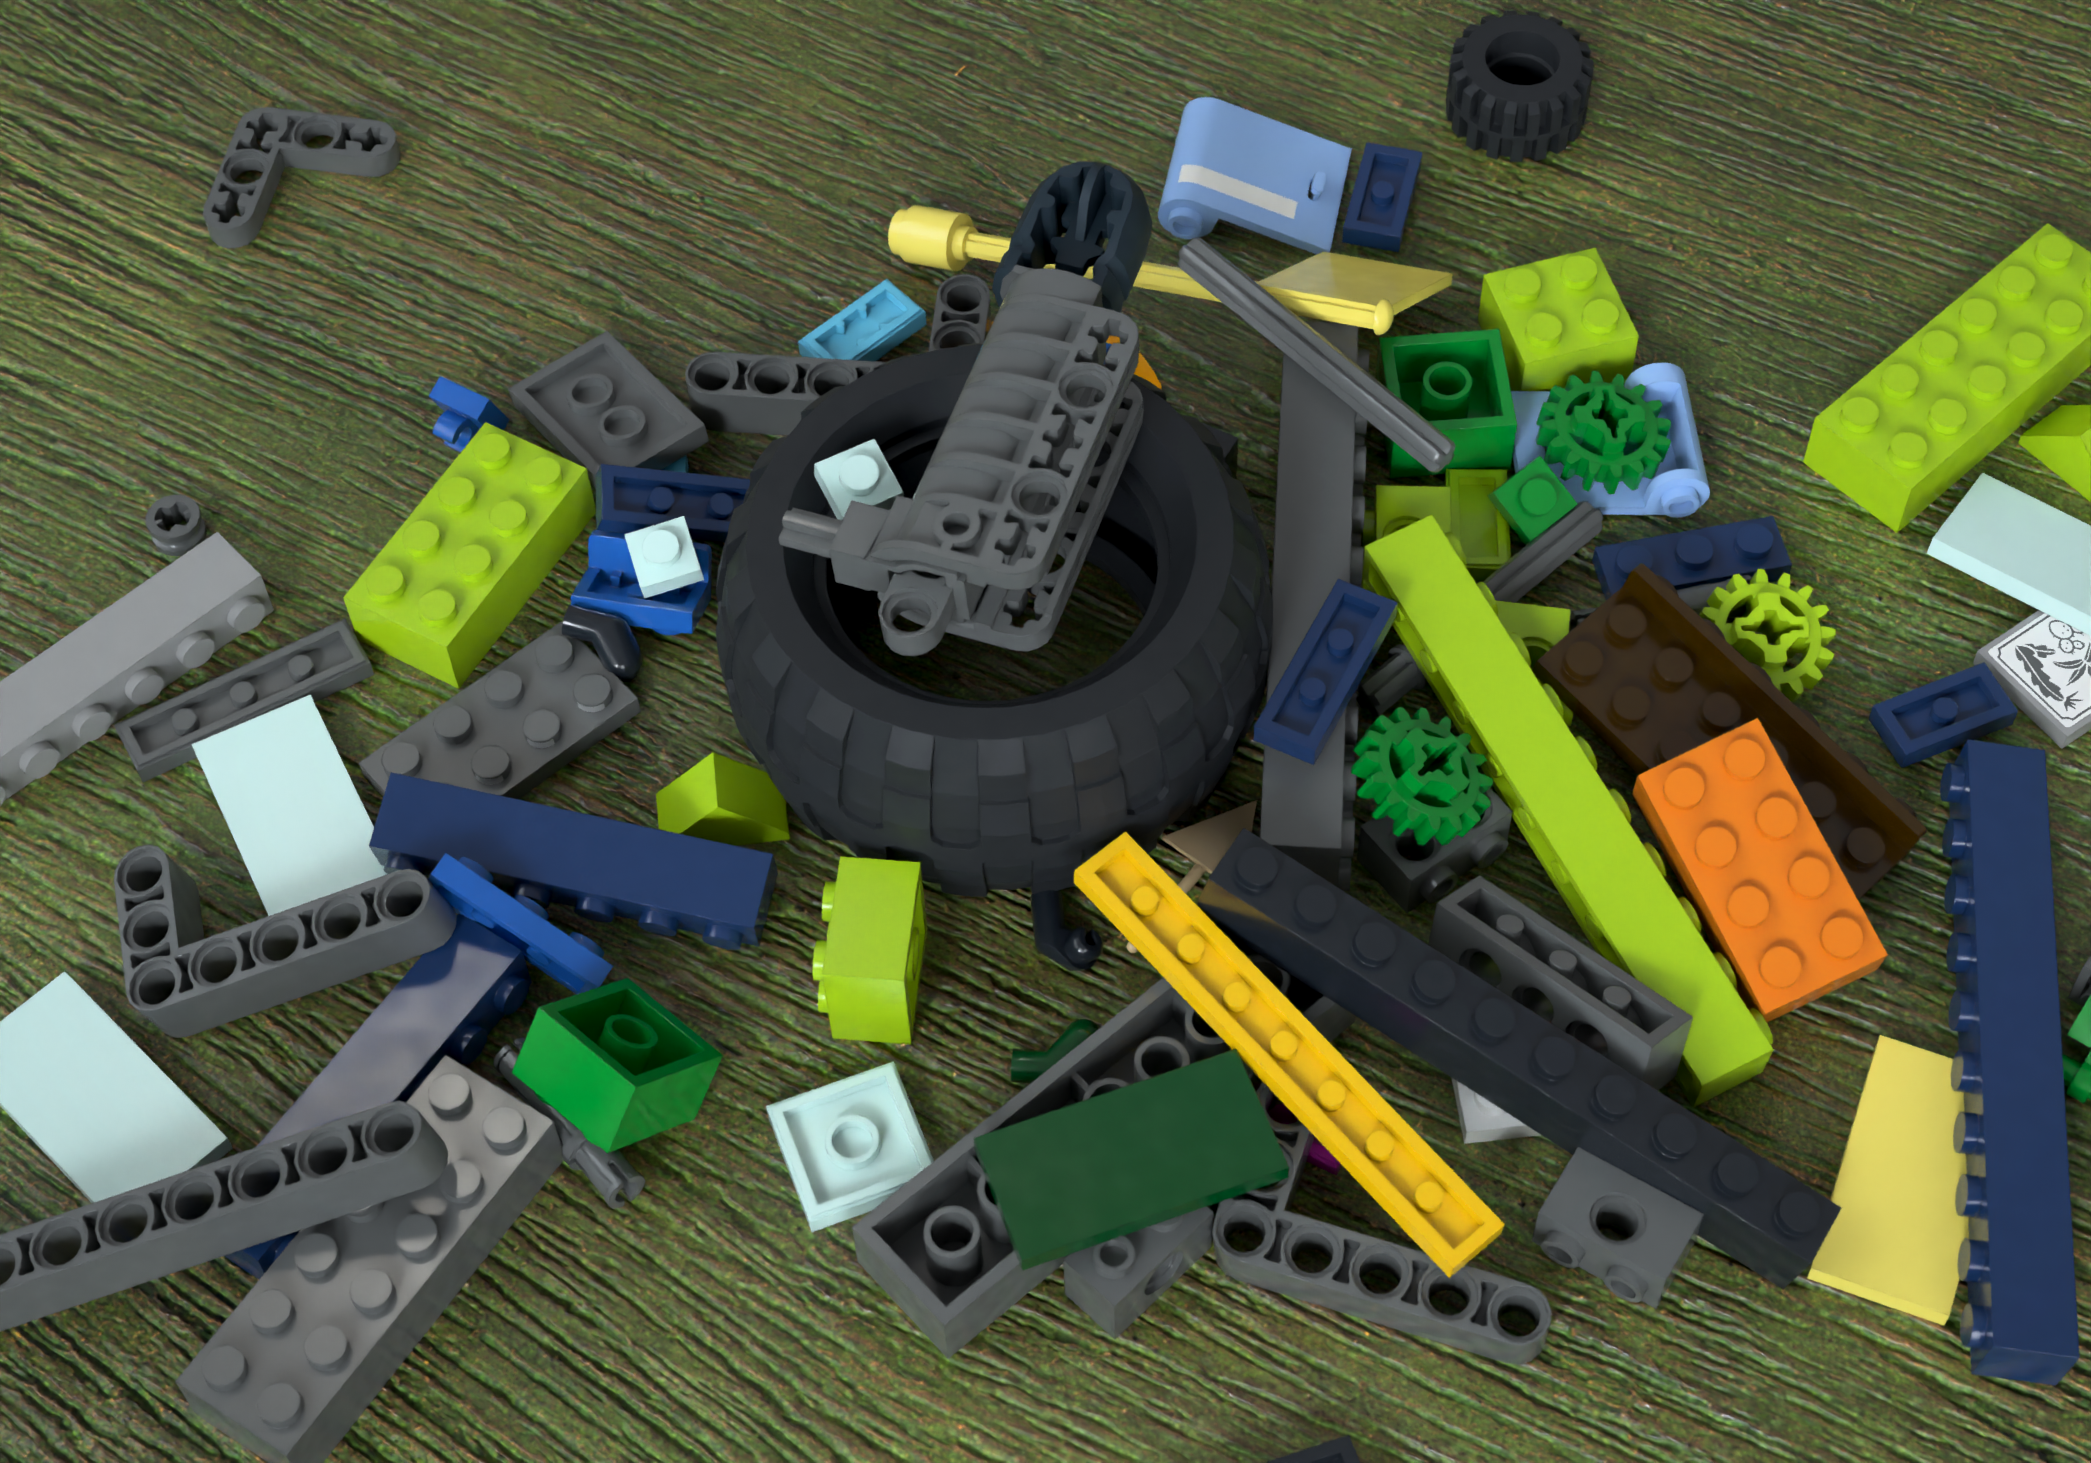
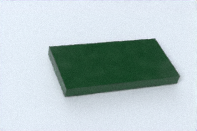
[973,1049,1289,1271]

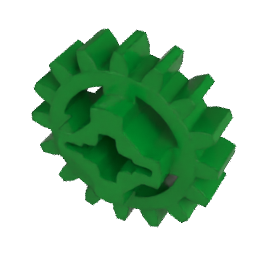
[1535,371,1671,494]
[1351,707,1493,846]

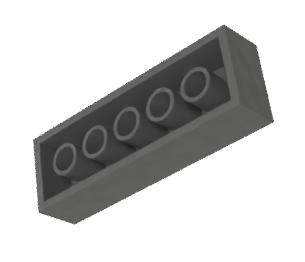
[175,1055,564,1463]

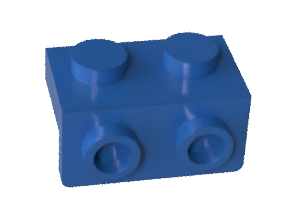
[571,529,712,635]

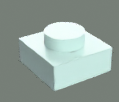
[814,439,904,520]
[624,516,704,598]

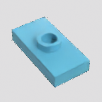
[798,279,927,361]

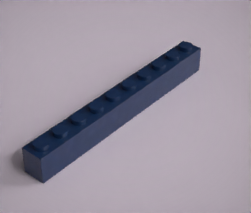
[1940,740,2080,1386]

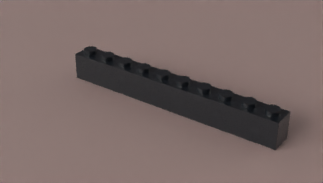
[1197,828,1842,1289]

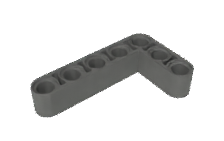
[685,274,992,435]
[114,844,457,1038]
[1213,1082,1551,1365]

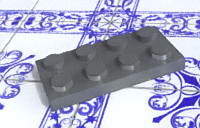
[359,621,641,799]

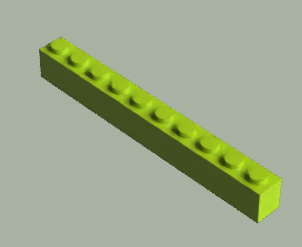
[1362,514,1773,1108]

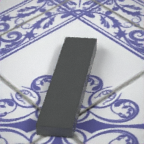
[114,619,375,782]

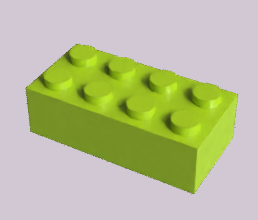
[343,422,596,689]

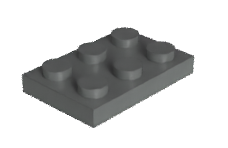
[508,331,709,488]

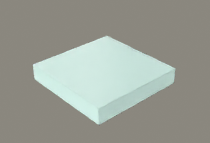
[766,1061,934,1232]

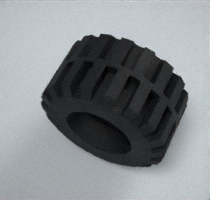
[1445,10,1594,162]

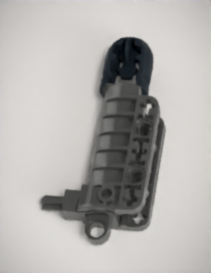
[779,161,1153,656]

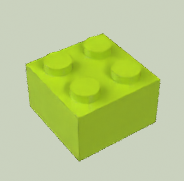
[1478,248,1639,391]
[812,856,927,1045]

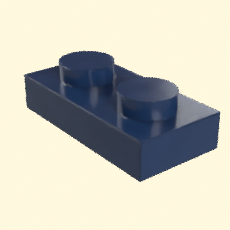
[1342,142,1423,252]
[1869,662,2018,768]

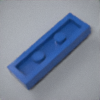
[428,853,613,994]

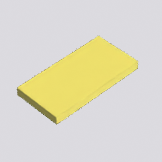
[1807,1035,1969,1326]

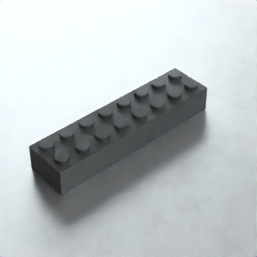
[852,931,1356,1359]

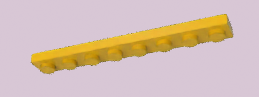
[1073,832,1505,1278]

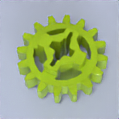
[1699,569,1836,703]

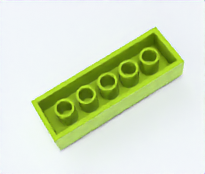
[1803,223,2091,533]

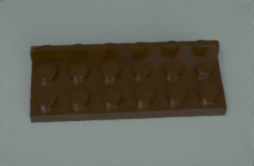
[1532,563,1927,901]

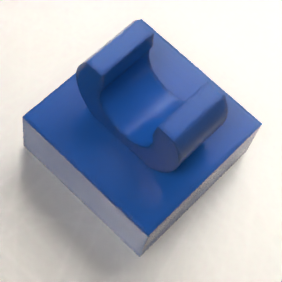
[428,376,510,453]

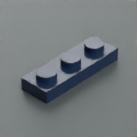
[596,464,750,543]
[1592,516,1792,600]
[1253,579,1398,765]

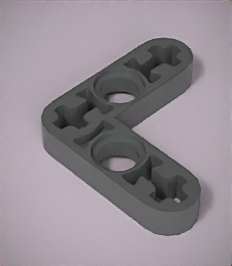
[203,107,401,248]

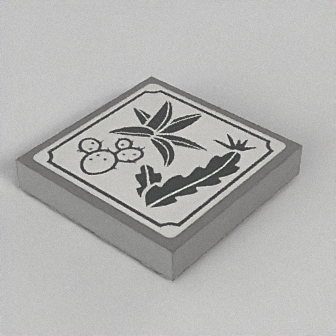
[1973,610,2091,749]

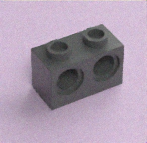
[1357,788,1512,913]

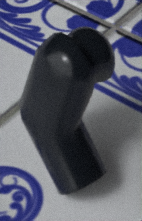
[562,605,643,682]
[1030,890,1103,971]

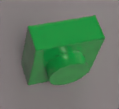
[1488,456,1578,544]

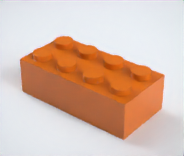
[1632,718,1888,1023]

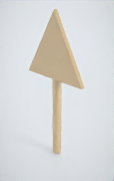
[1127,800,1257,953]

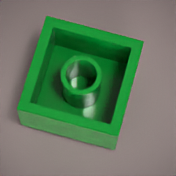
[1375,329,1517,478]
[512,978,723,1153]

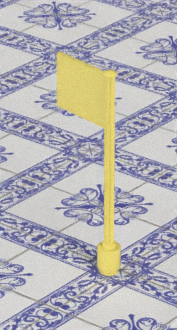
[888,205,1453,335]

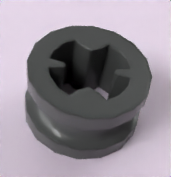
[145,494,207,556]

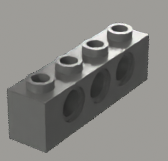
[1428,875,1693,1091]

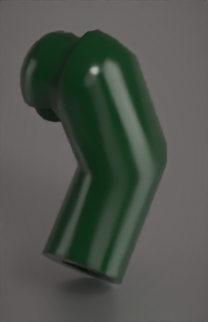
[1011,1019,1099,1083]

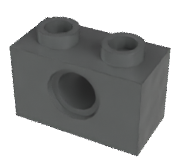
[1532,1147,1704,1309]
[1063,1206,1213,1339]

